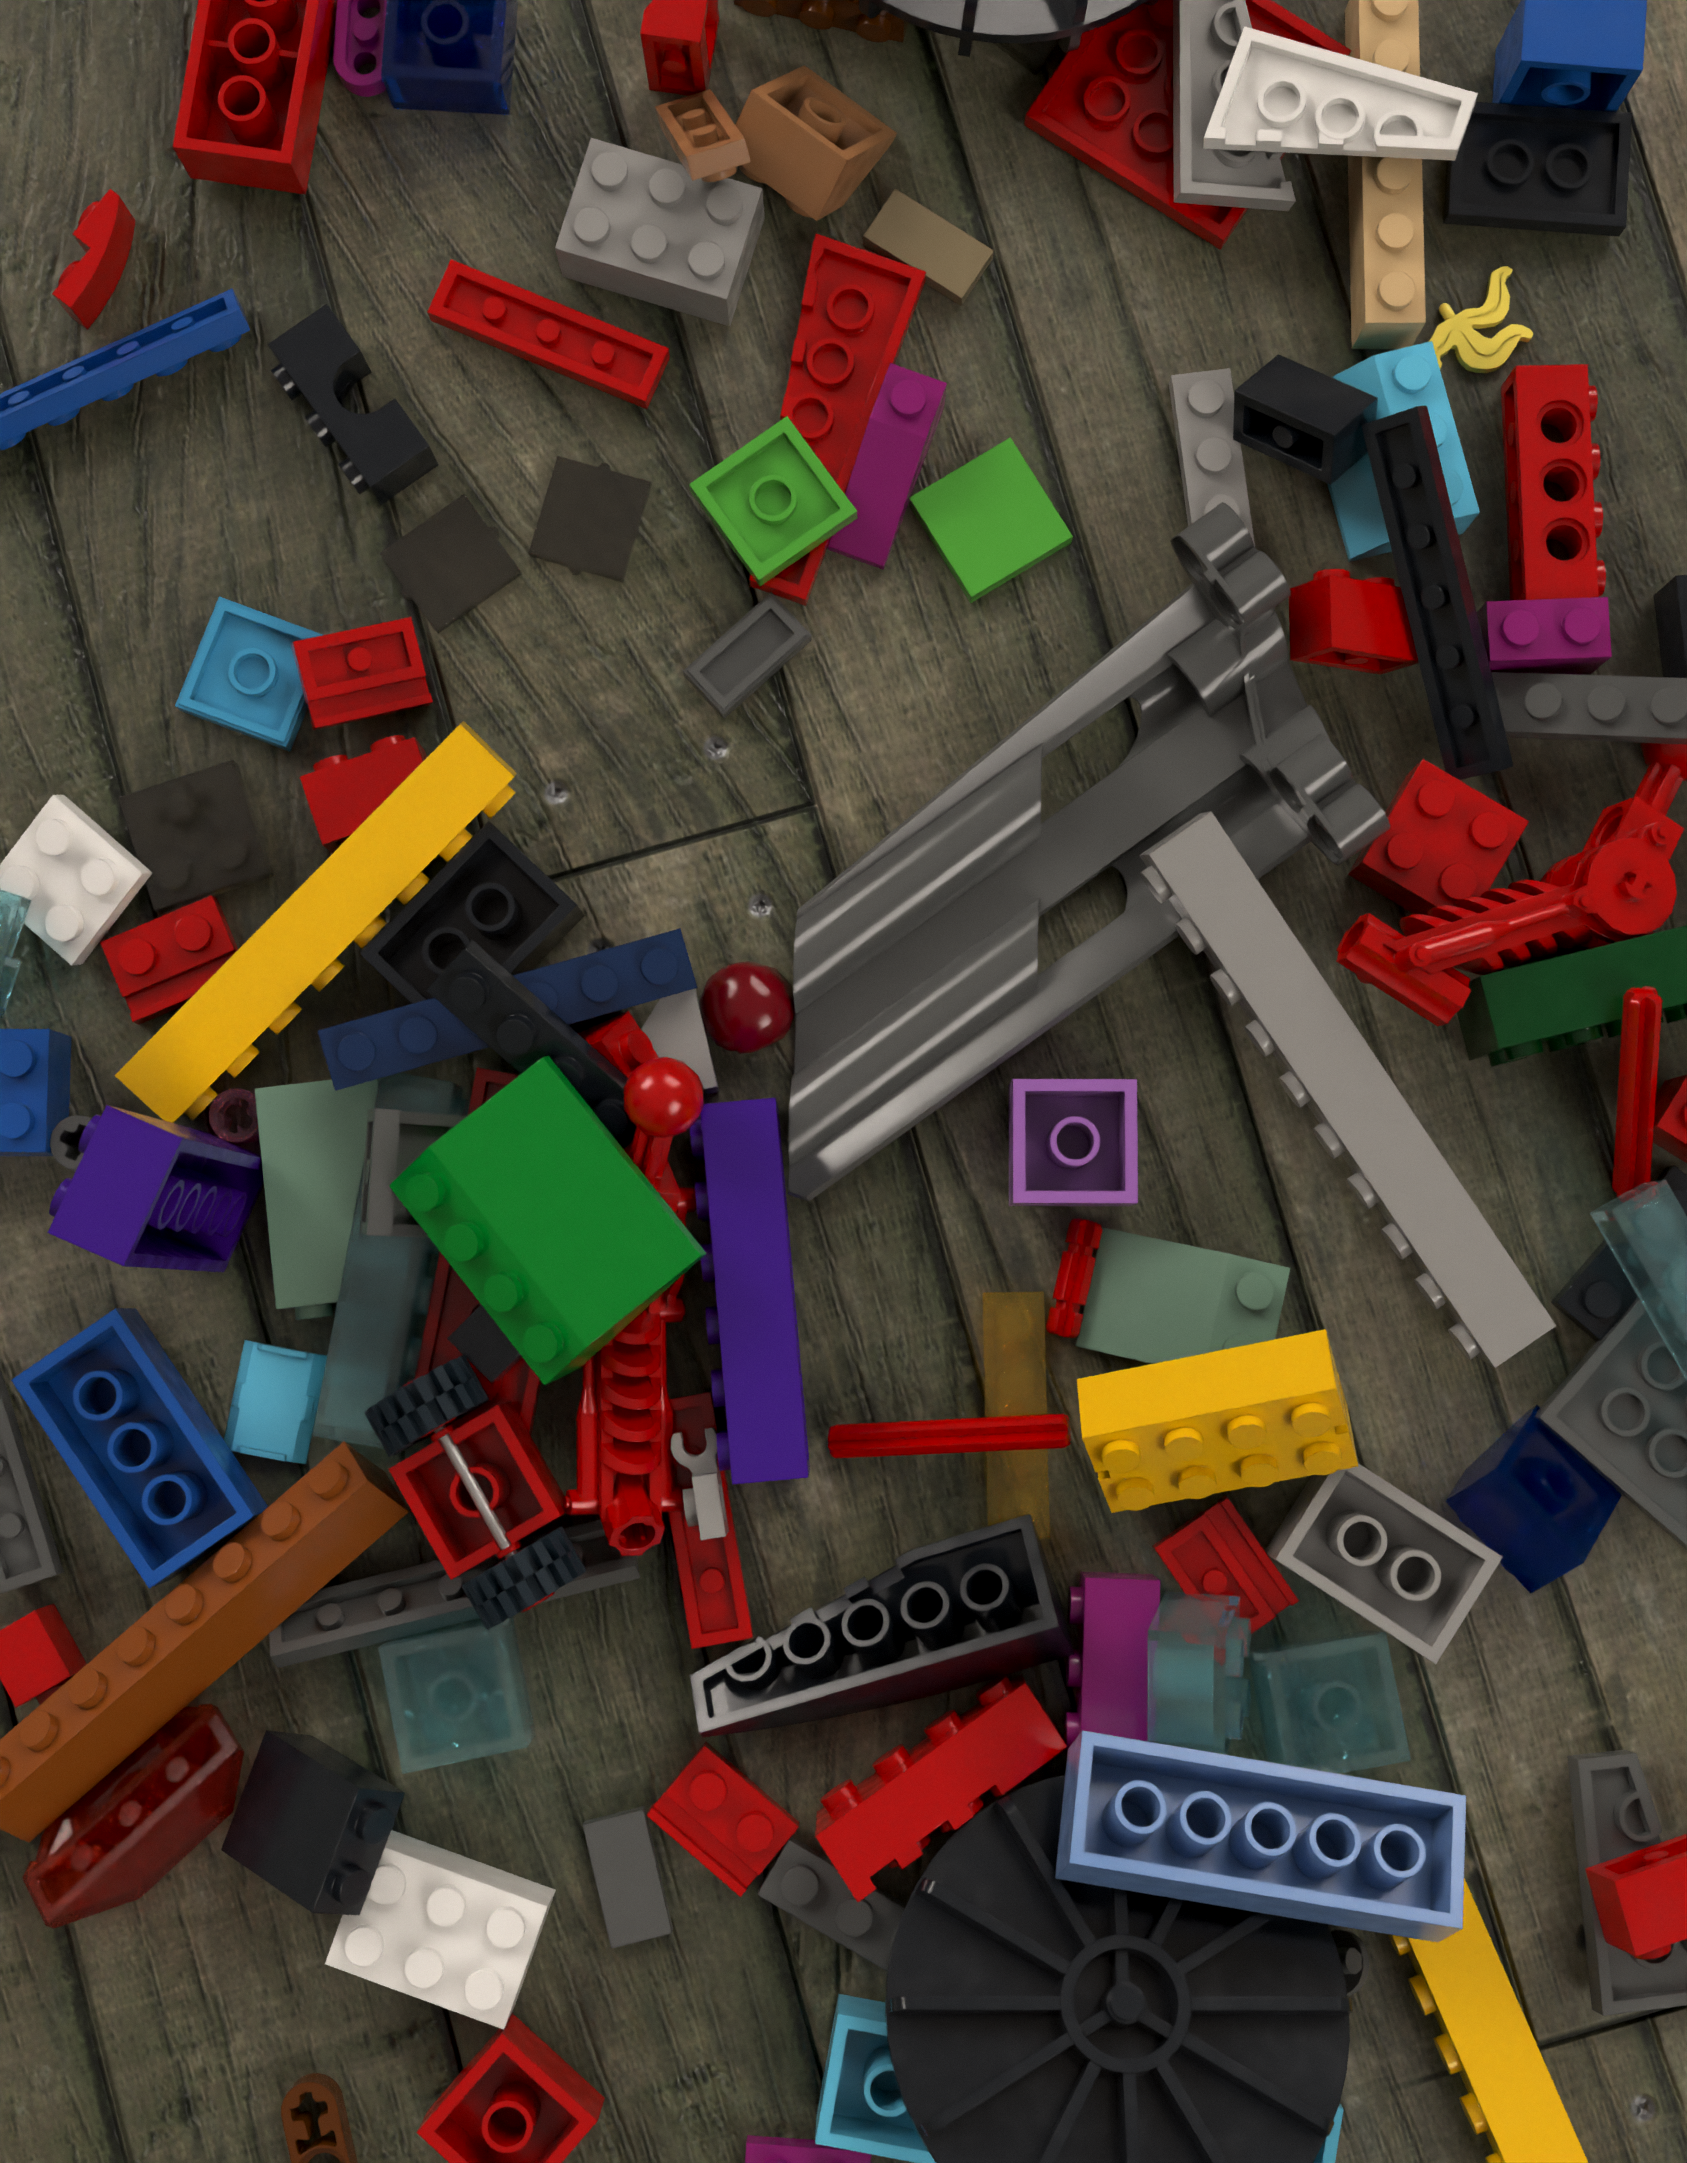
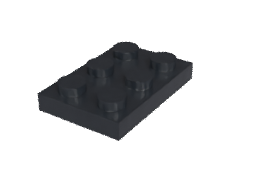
[1443,102,1632,237]

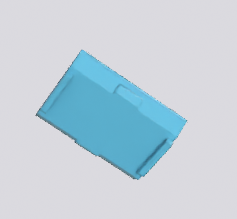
[224,1340,328,1464]

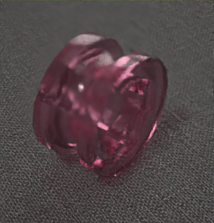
[209,1088,259,1144]

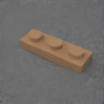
[655,89,751,182]

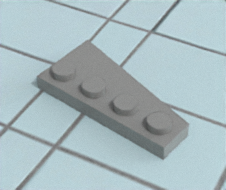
[1173,0,1296,211]

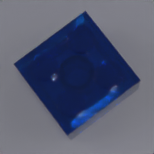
[381,0,518,115]

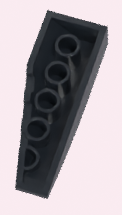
[690,1514,1074,1737]

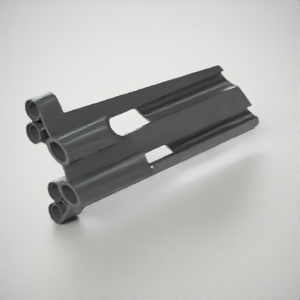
[788,502,1390,1201]

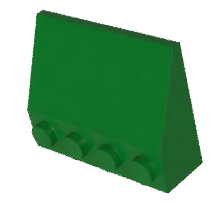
[389,1056,706,1386]

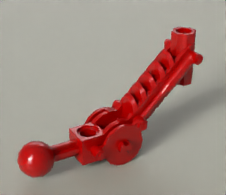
[1336,743,1687,1027]
[563,1057,704,1556]

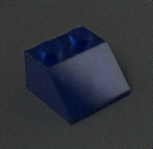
[1445,1405,1622,1594]

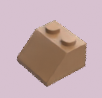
[735,65,897,221]

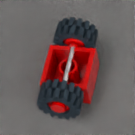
[364,1355,587,1630]

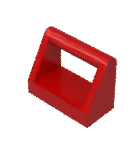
[640,0,720,96]

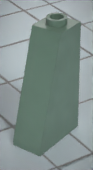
[255,1078,389,1320]

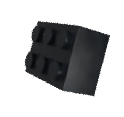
[360,821,585,1004]

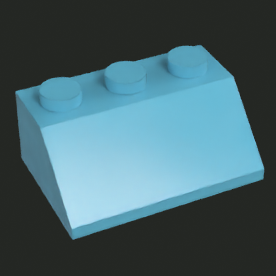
[1327,341,1480,562]

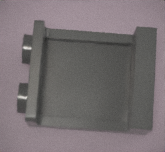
[359,1108,467,1238]

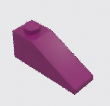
[828,363,947,570]

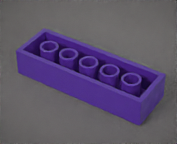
[690,1098,810,1485]
[48,1105,264,1272]

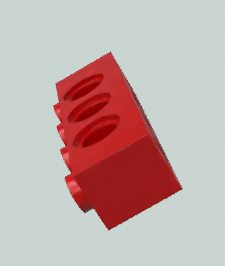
[1501,364,1606,600]

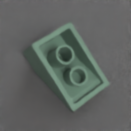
[1075,1227,1291,1364]

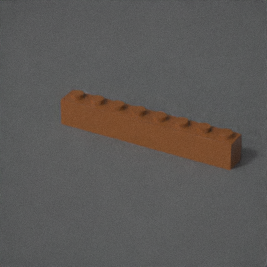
[0,1441,409,1843]

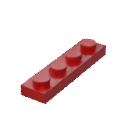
[427,259,670,409]
[668,1391,754,1649]

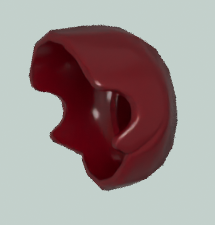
[698,961,795,1054]

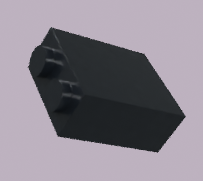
[221,1730,405,1915]

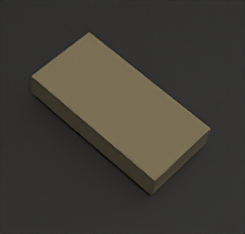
[863,189,994,306]

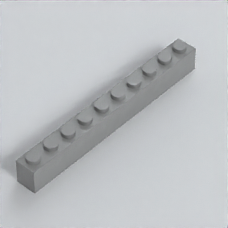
[1139,811,1556,1368]

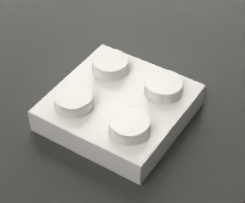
[0,795,153,966]

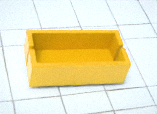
[1077,1329,1358,1513]

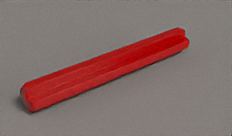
[1612,986,1663,1203]
[828,1414,1071,1459]

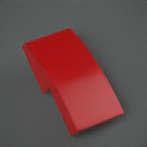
[52,189,135,330]

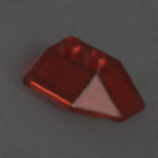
[22,1703,245,1929]

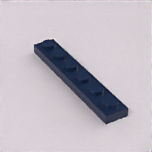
[317,928,697,1091]

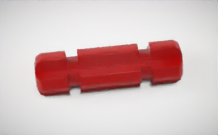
[1046,1218,1103,1339]

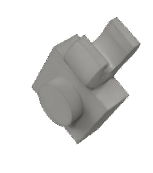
[671,1427,729,1540]

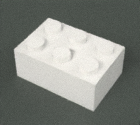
[325,1830,556,2030]

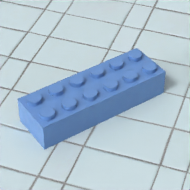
[1055,1730,1466,1943]

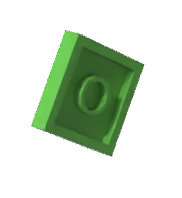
[689,416,857,586]
[909,437,1073,604]

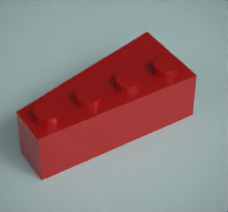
[815,1674,1067,1902]

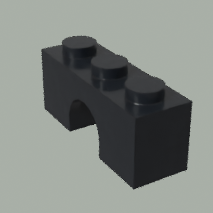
[268,304,439,505]

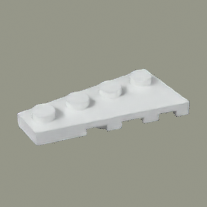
[1203,26,1478,161]

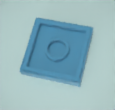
[175,597,323,752]

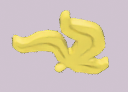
[1429,266,1533,373]

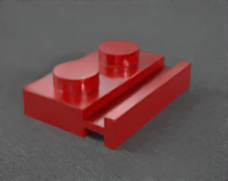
[291,617,433,730]
[100,895,238,1025]
[1152,1496,1299,1652]
[646,1742,800,1897]

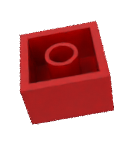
[1348,759,1529,915]
[416,2013,605,2163]

